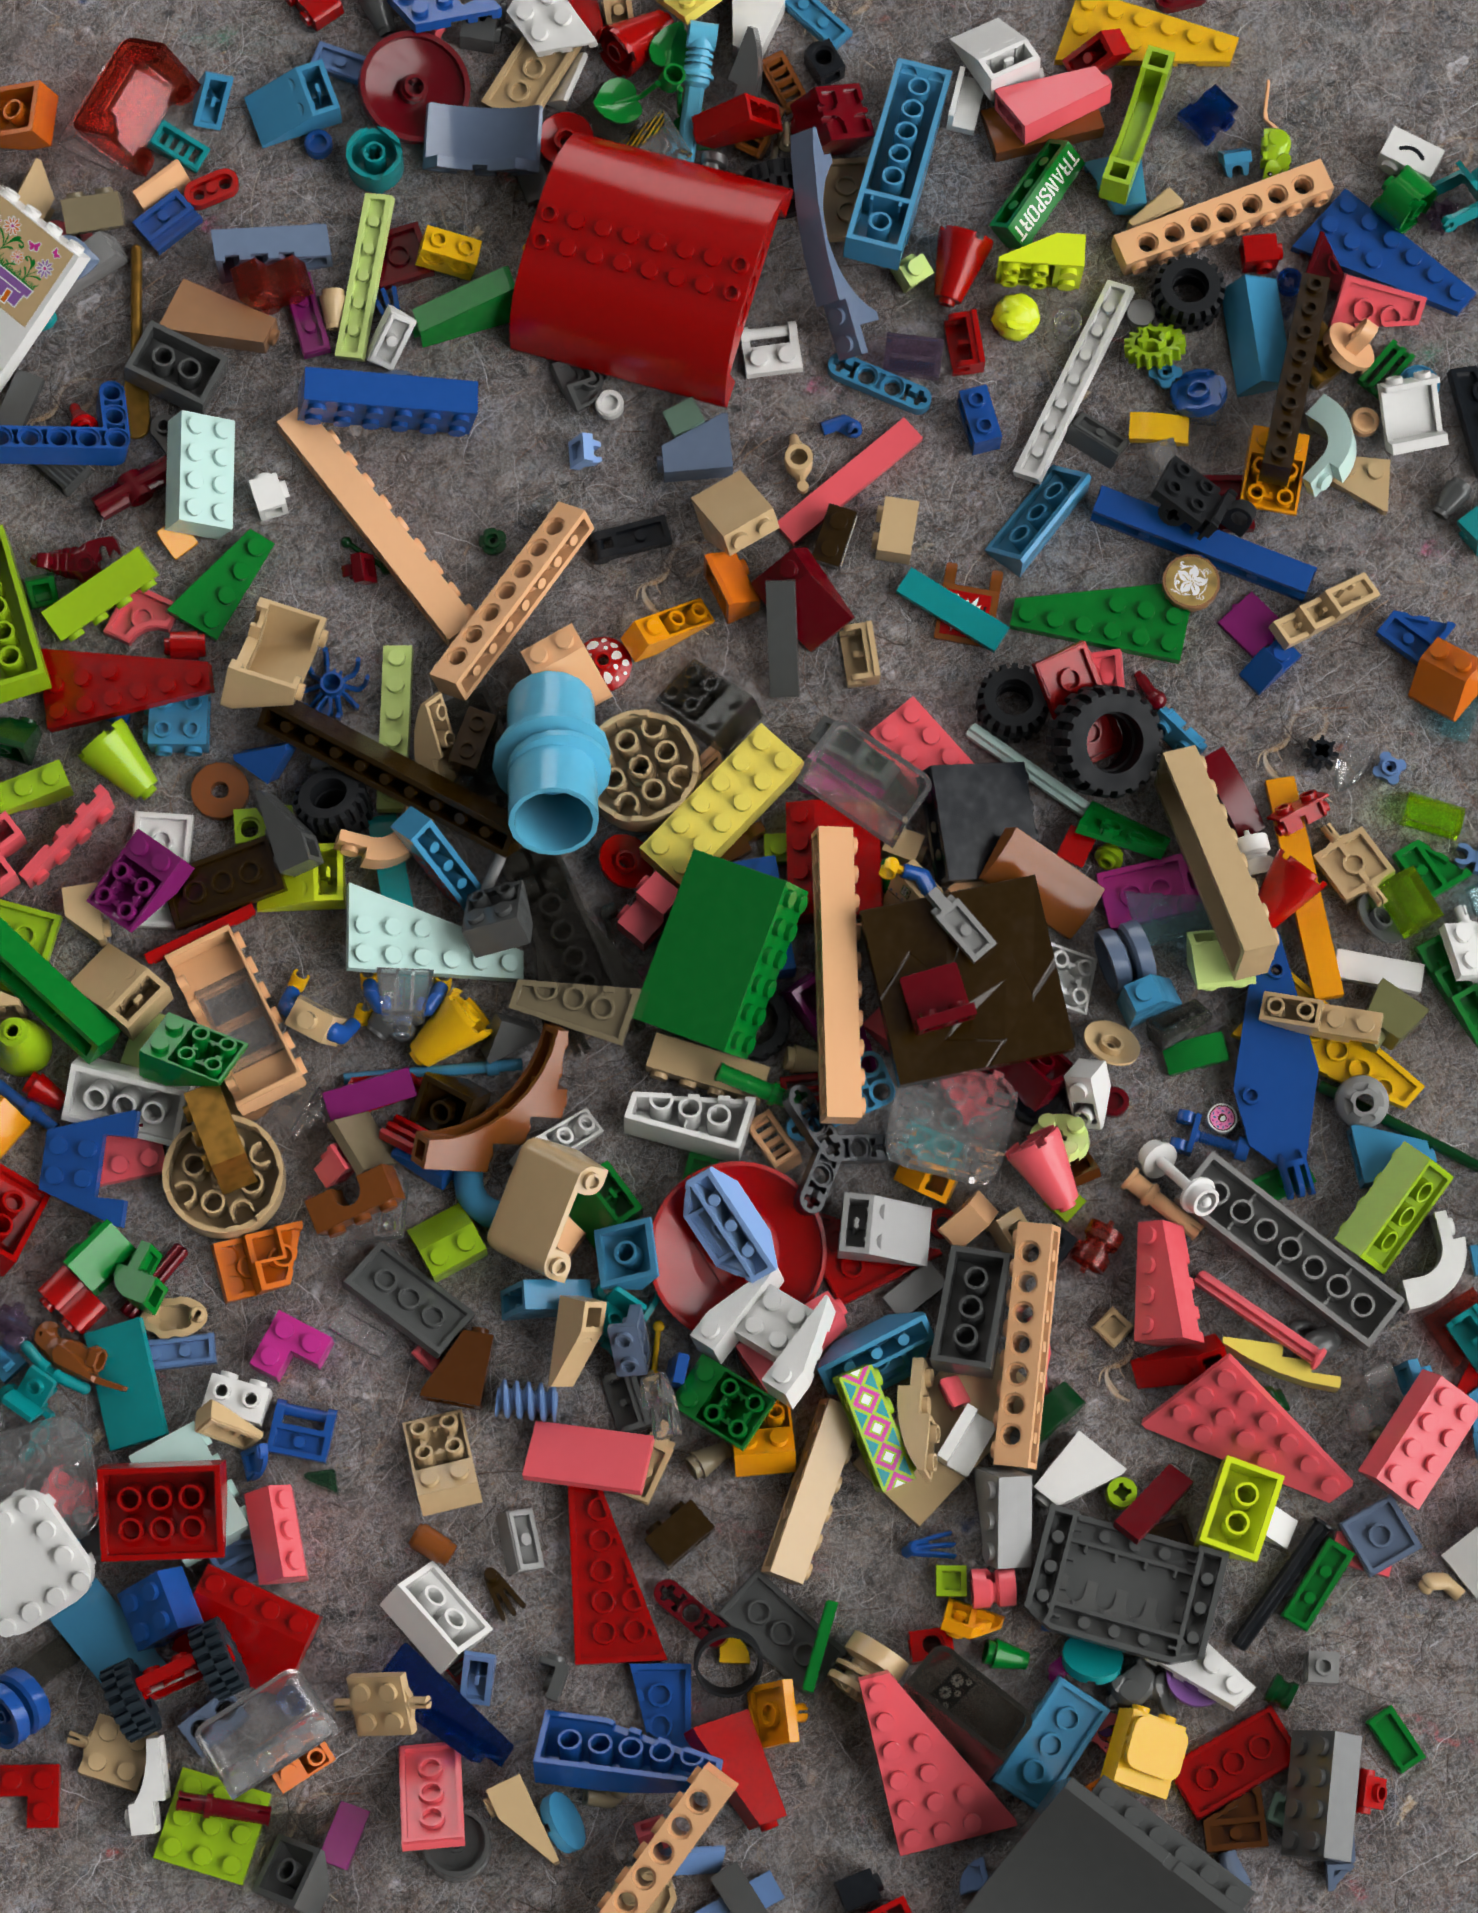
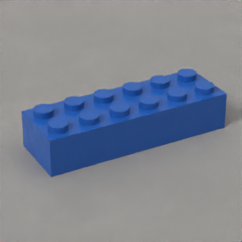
[297,367,478,437]

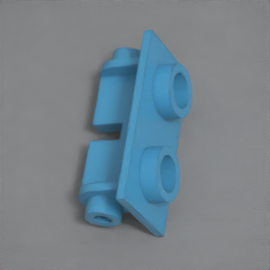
[1157,706,1208,754]

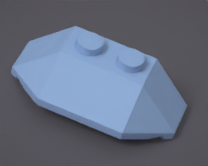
[683,1166,778,1283]

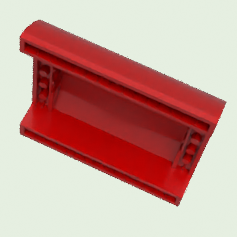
[509,132,794,409]

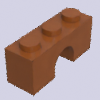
[304,1164,406,1238]

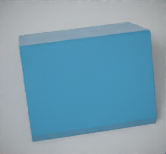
[594,1217,659,1290]

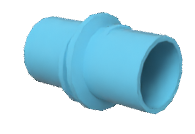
[492,671,611,855]

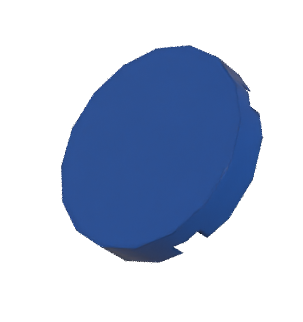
[1170,369,1228,418]

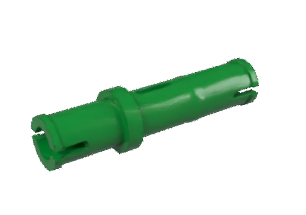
[714,1062,802,1108]

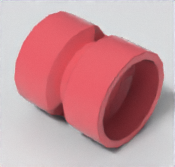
[970,1568,1017,1609]

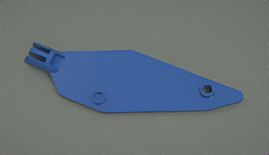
[1233,931,1319,1200]

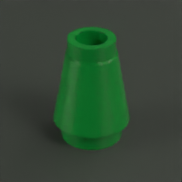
[982,1638,1030,1670]

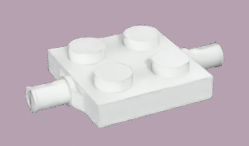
[1439,905,1478,983]

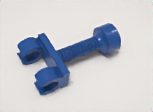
[1170,1109,1250,1162]

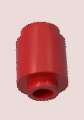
[164,631,206,660]

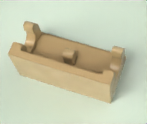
[839,620,881,688]

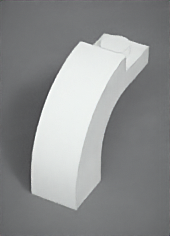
[1397,1210,1467,1314]

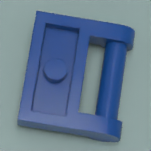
[267,1398,338,1464]

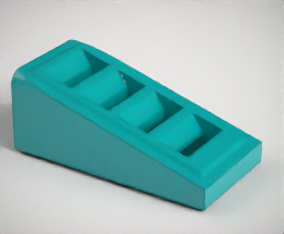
[146,119,211,173]

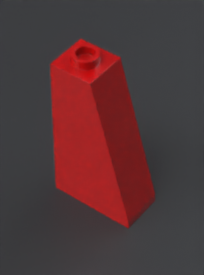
[684,1709,787,1832]

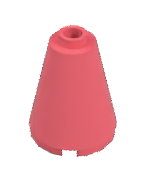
[1004,1125,1079,1212]

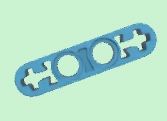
[827,353,932,415]

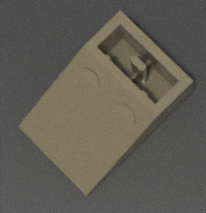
[60,187,125,236]

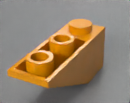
[620,597,715,662]

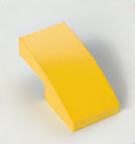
[1129,412,1190,447]

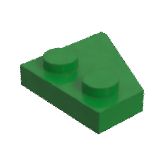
[1391,839,1472,905]

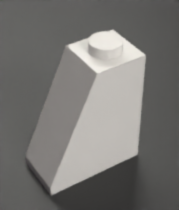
[732,0,785,59]
[1032,1431,1127,1509]

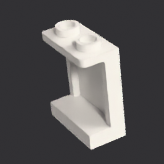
[1377,370,1449,456]

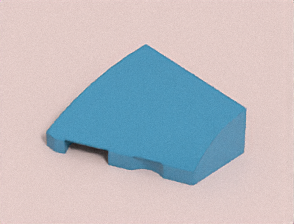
[1083,157,1147,215]

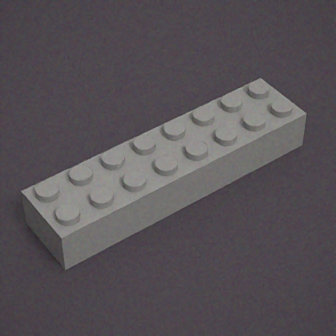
[1173,1151,1405,1351]

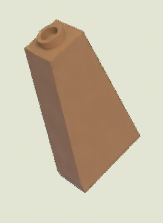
[159,278,280,354]

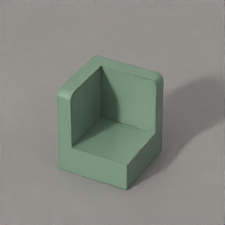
[662,396,705,438]

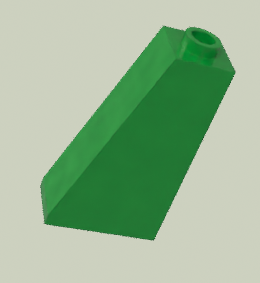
[412,265,515,348]

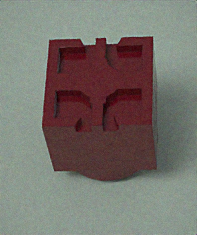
[790,83,875,156]

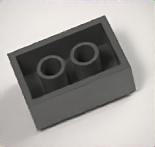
[124,320,229,414]

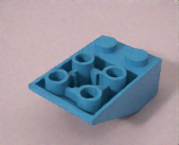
[244,59,343,149]

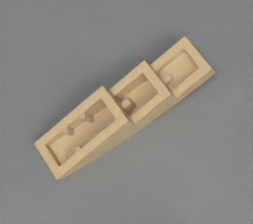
[1268,572,1381,651]

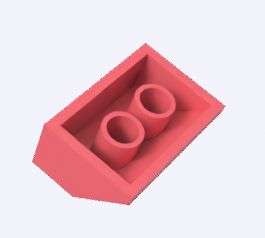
[244,1484,309,1585]

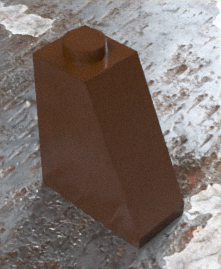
[420,1326,495,1411]

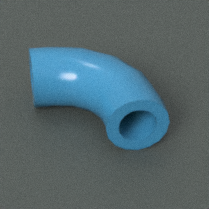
[453,1171,500,1228]

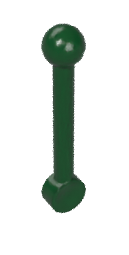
[341,537,390,575]

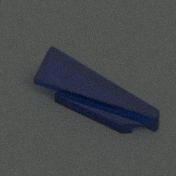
[382,1643,514,1767]

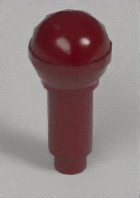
[1134,671,1167,710]

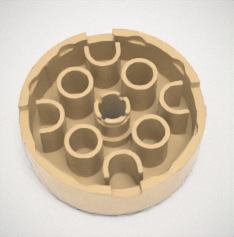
[598,709,702,832]
[162,1115,286,1239]

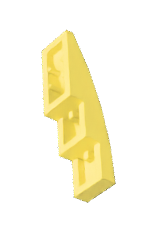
[1221,1336,1341,1393]

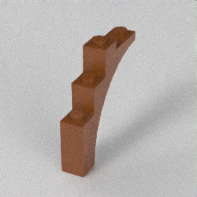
[411,1022,569,1172]

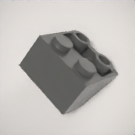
[462,880,533,958]

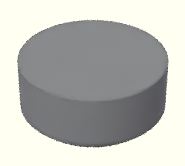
[1126,299,1155,329]

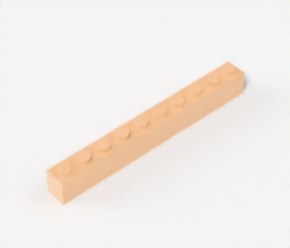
[277,407,476,647]
[811,826,866,1124]

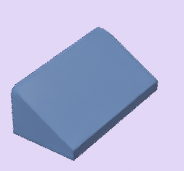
[660,1845,726,1876]

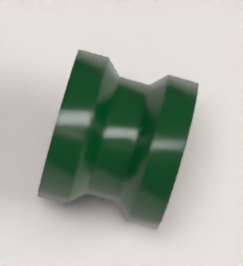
[1263,1673,1299,1712]

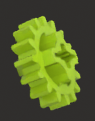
[1124,323,1186,370]

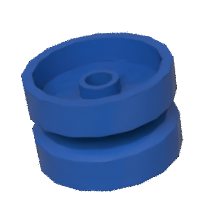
[0,1667,51,1749]

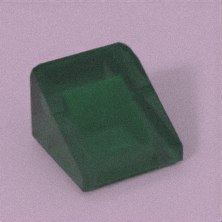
[304,1469,339,1496]

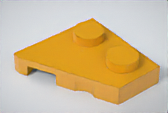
[940,1597,1005,1639]

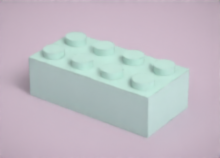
[165,410,235,540]

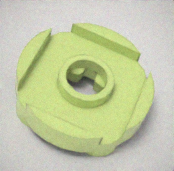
[1030,1113,1090,1166]

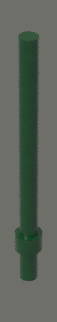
[1316,1080,1478,1172]

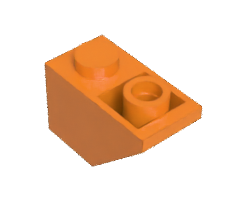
[261,1733,336,1794]

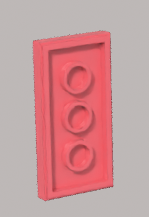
[398,1740,465,1852]

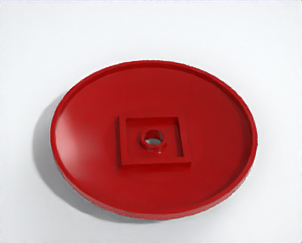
[652,1161,827,1343]

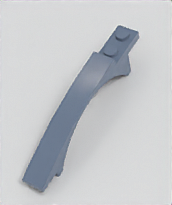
[790,127,879,361]

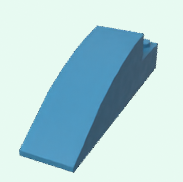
[843,58,953,271]

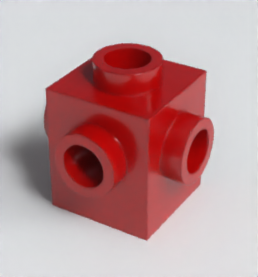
[1356,1768,1387,1815]

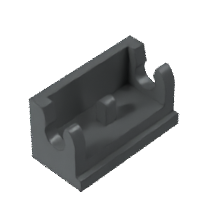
[601,1372,652,1433]

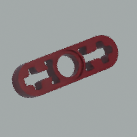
[654,1579,729,1648]

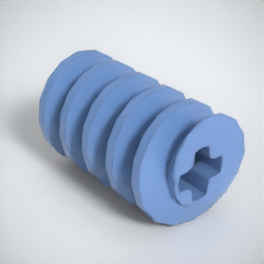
[495,1379,558,1423]

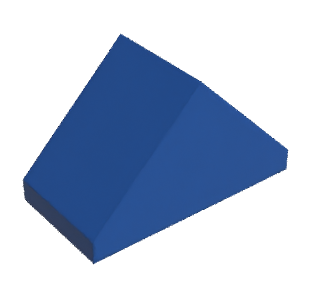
[233,742,297,784]

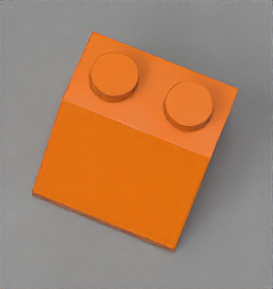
[703,552,761,624]
[1408,637,1478,722]

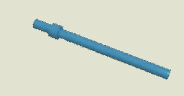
[343,1058,523,1085]

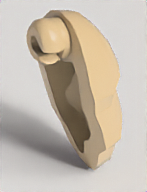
[140,1296,208,1339]

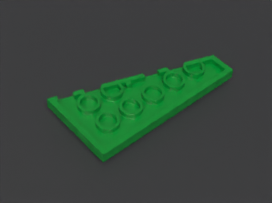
[1009,584,1190,664]

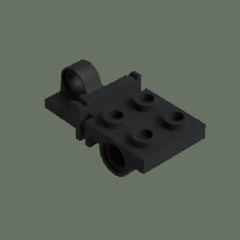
[1150,455,1257,541]

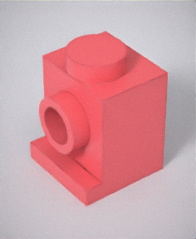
[314,1142,355,1188]

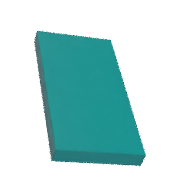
[84,1317,169,1452]

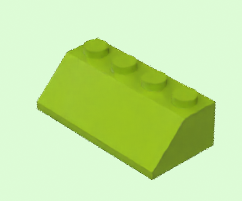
[1334,1141,1454,1274]

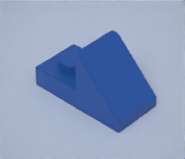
[1239,639,1302,696]

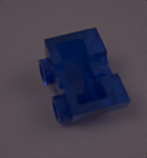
[1176,84,1239,147]

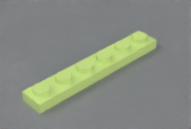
[334,192,395,362]
[376,645,414,813]

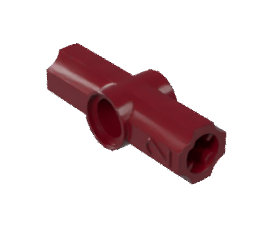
[91,455,167,521]

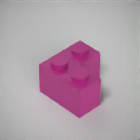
[249,1310,335,1383]

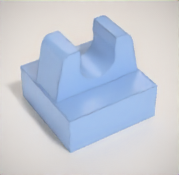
[568,432,602,470]

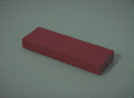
[1113,1464,1194,1545]

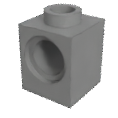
[1303,1650,1340,1687]

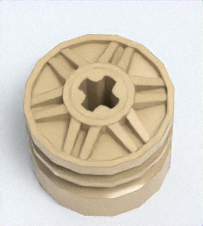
[827,1630,909,1705]

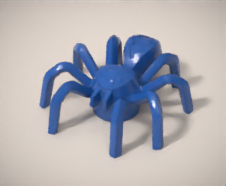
[304,647,370,721]

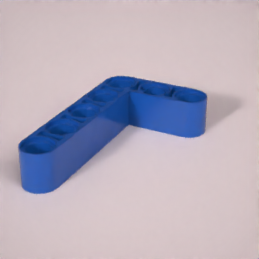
[0,381,130,466]

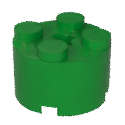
[1370,165,1438,234]

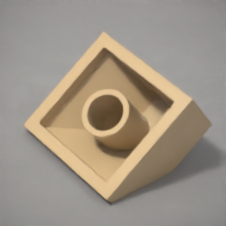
[17,158,55,223]

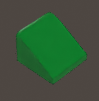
[25,572,59,610]

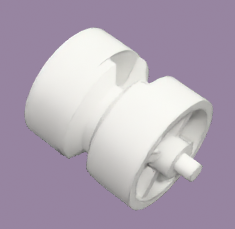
[1237,830,1273,887]

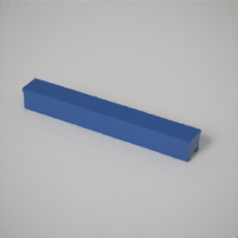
[1090,485,1317,602]

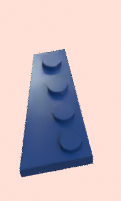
[630,1663,691,1748]

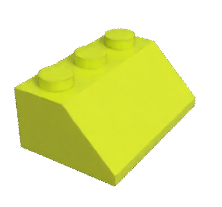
[1194,1455,1285,1563]

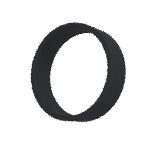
[694,1627,763,1698]

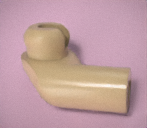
[1418,1572,1466,1602]

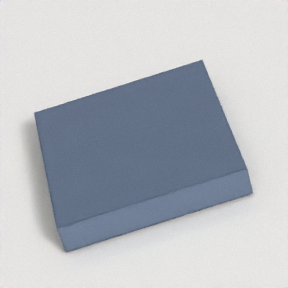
[1338,1494,1423,1578]

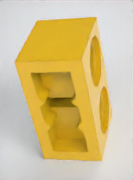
[415,225,482,281]

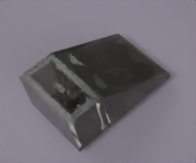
[655,659,764,757]

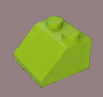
[407,1203,488,1283]

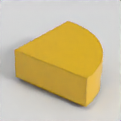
[719,1638,750,1664]

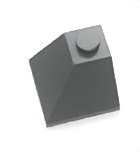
[252,1833,330,1913]

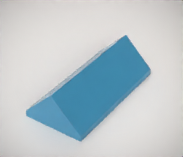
[1222,274,1287,398]
[984,465,1092,577]

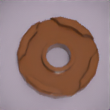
[191,762,250,821]

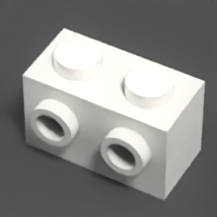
[201,1370,273,1428]

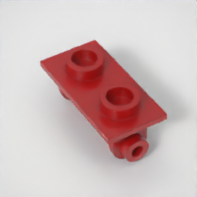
[1266,789,1330,837]

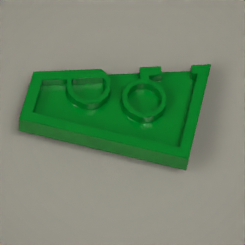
[1075,800,1171,860]

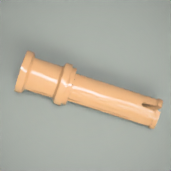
[1120,1167,1205,1241]

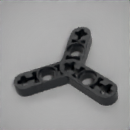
[782,1084,898,1216]

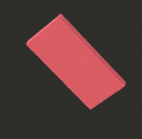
[522,1421,655,1496]

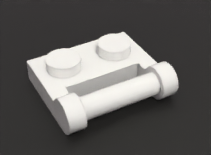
[740,320,803,379]

